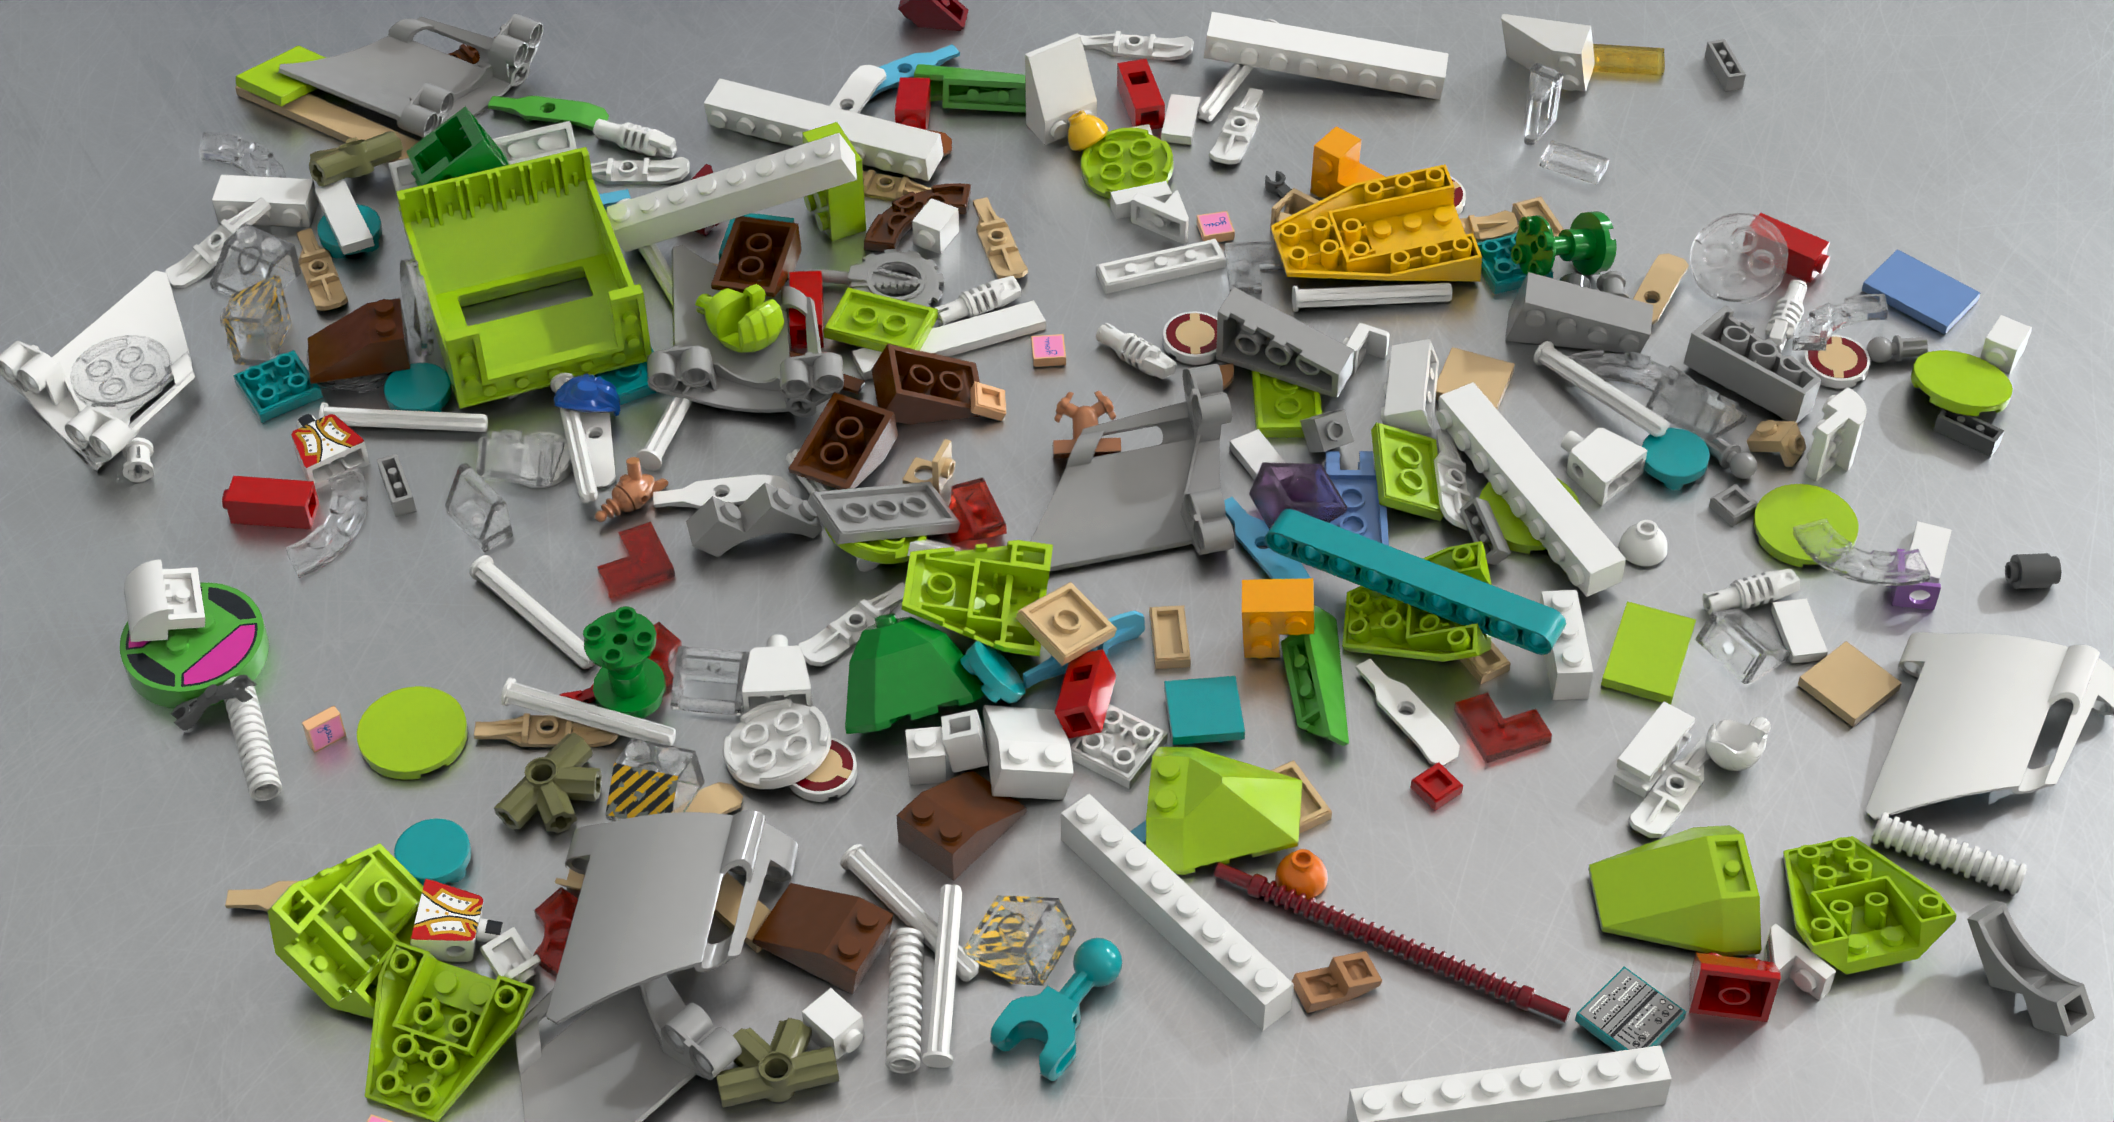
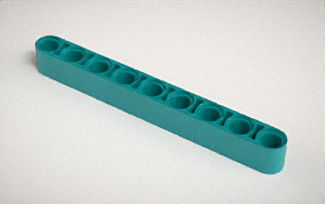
[1265,509,1566,655]

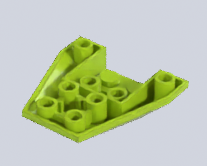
[1342,541,1492,662]
[1588,825,1762,956]
[1783,836,1957,975]
[365,940,535,1122]

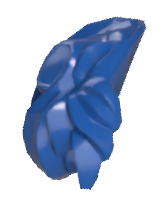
[553,373,620,416]

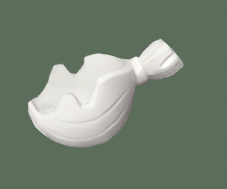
[1705,717,1771,771]

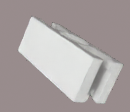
[1613,701,1696,798]

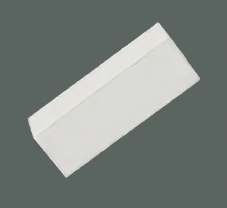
[1110,181,1172,219]

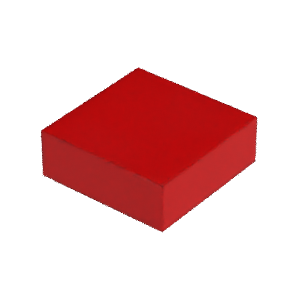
[1410,762,1463,811]

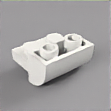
[1805,387,1867,481]
[124,559,205,642]

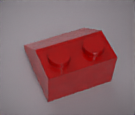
[1689,953,1781,1022]

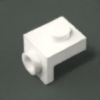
[1343,322,1390,374]
[479,927,541,983]

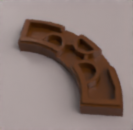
[864,183,971,252]

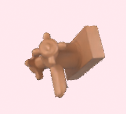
[1052,391,1121,459]

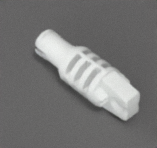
[593,119,677,158]
[935,276,1021,326]
[1765,280,1807,353]
[1096,323,1177,379]
[1702,569,1800,615]

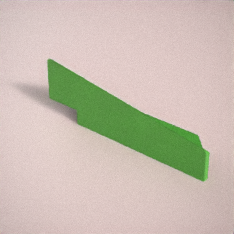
[914,64,1026,113]
[1280,604,1349,746]

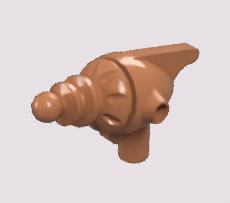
[595,457,669,522]

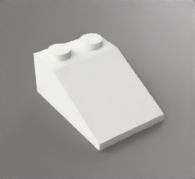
[1501,14,1595,92]
[1025,33,1097,145]
[983,705,1074,800]

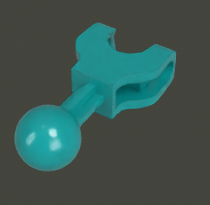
[990,938,1122,1081]

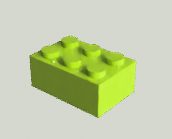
[802,122,866,241]

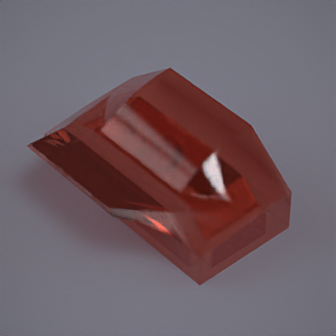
[948,477,1007,544]

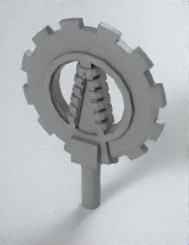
[811,249,944,307]

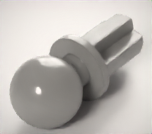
[1866,335,1928,363]
[1704,434,1757,479]

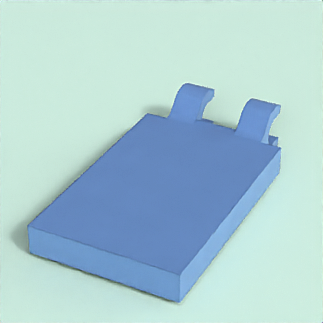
[1316,451,1389,546]

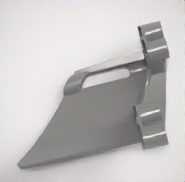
[279,14,543,137]
[647,245,844,417]
[1030,364,1234,571]
[546,810,799,1025]
[515,975,742,1122]

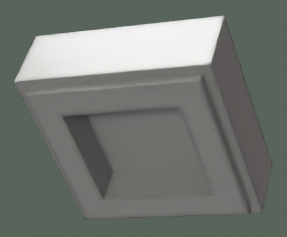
[1709,484,1758,527]

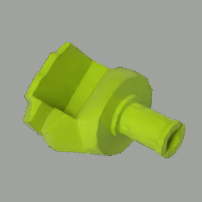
[695,284,784,353]

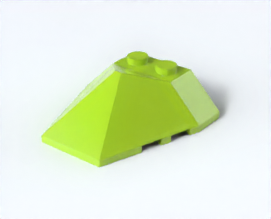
[901,540,1053,657]
[1146,747,1302,875]
[267,843,423,1019]

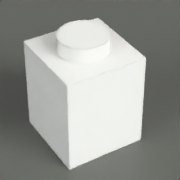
[912,199,959,254]
[1980,315,2032,374]
[941,709,988,773]
[905,726,946,785]
[802,988,864,1060]

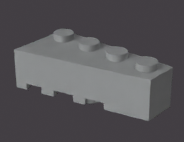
[1505,272,1653,354]
[1216,287,1354,398]
[1683,305,1822,423]

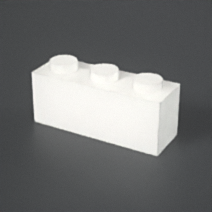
[212,175,319,228]
[1381,339,1439,434]
[1540,590,1593,700]

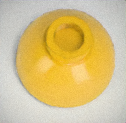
[1068,110,1108,151]

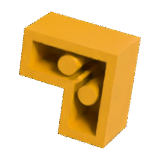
[1310,126,1385,197]
[1242,578,1314,659]

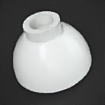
[1619,520,1668,566]

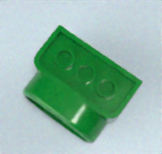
[406,106,510,186]

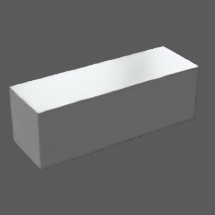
[1705,39,1746,92]
[377,454,416,517]
[1460,497,1512,565]

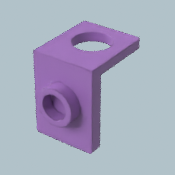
[1886,548,1941,610]

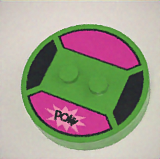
[120,582,269,709]

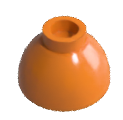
[1275,849,1328,899]

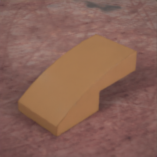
[1291,951,1382,1013]

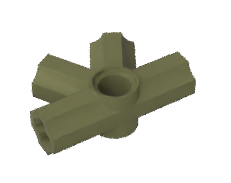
[309,131,403,186]
[494,732,602,834]
[716,1018,839,1108]

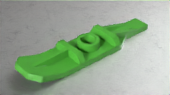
[488,96,609,131]

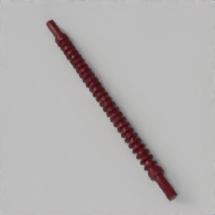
[1214,862,1571,1023]

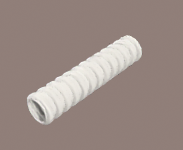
[223,676,282,801]
[1872,812,2027,896]
[885,928,924,1074]

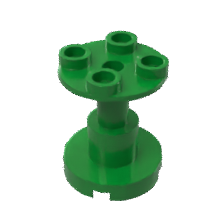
[1511,211,1617,276]
[583,606,666,719]

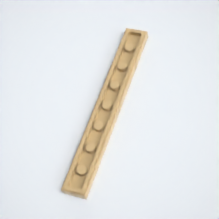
[235,86,419,162]

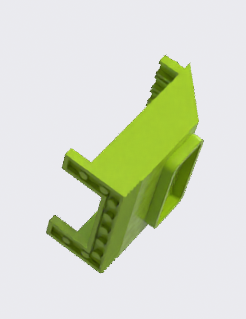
[396,147,652,409]

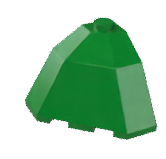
[845,613,985,734]

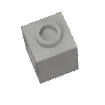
[1300,409,1354,453]

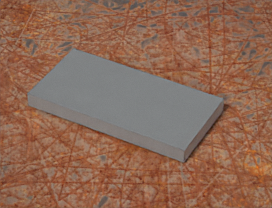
[808,482,960,544]

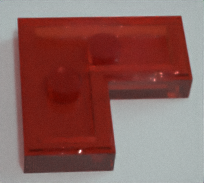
[597,522,675,598]
[1454,692,1552,763]

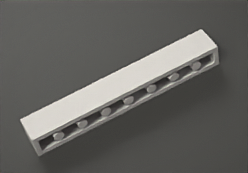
[1203,12,1449,100]
[704,78,944,181]
[607,133,857,253]
[1436,382,1626,597]
[1061,794,1294,1031]
[1347,1045,1672,1122]

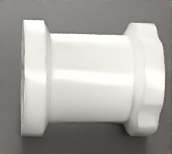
[122,437,154,483]

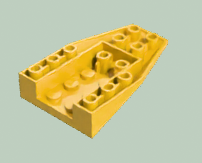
[1271,164,1482,282]

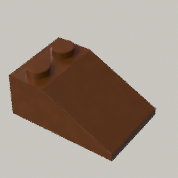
[711,216,802,297]
[307,298,410,384]
[871,344,981,425]
[788,392,898,490]
[896,770,1027,881]
[752,883,893,995]

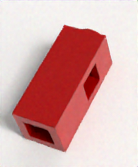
[1117,59,1165,130]
[895,77,931,130]
[1741,212,1830,283]
[789,271,824,349]
[222,476,319,529]
[1055,649,1117,739]

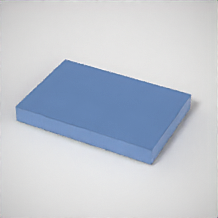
[1862,249,1981,335]

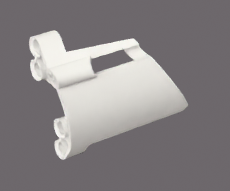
[0,270,195,470]
[1865,632,2114,821]

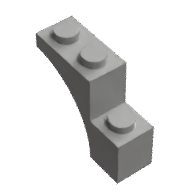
[686,483,822,558]
[1967,901,2095,1037]

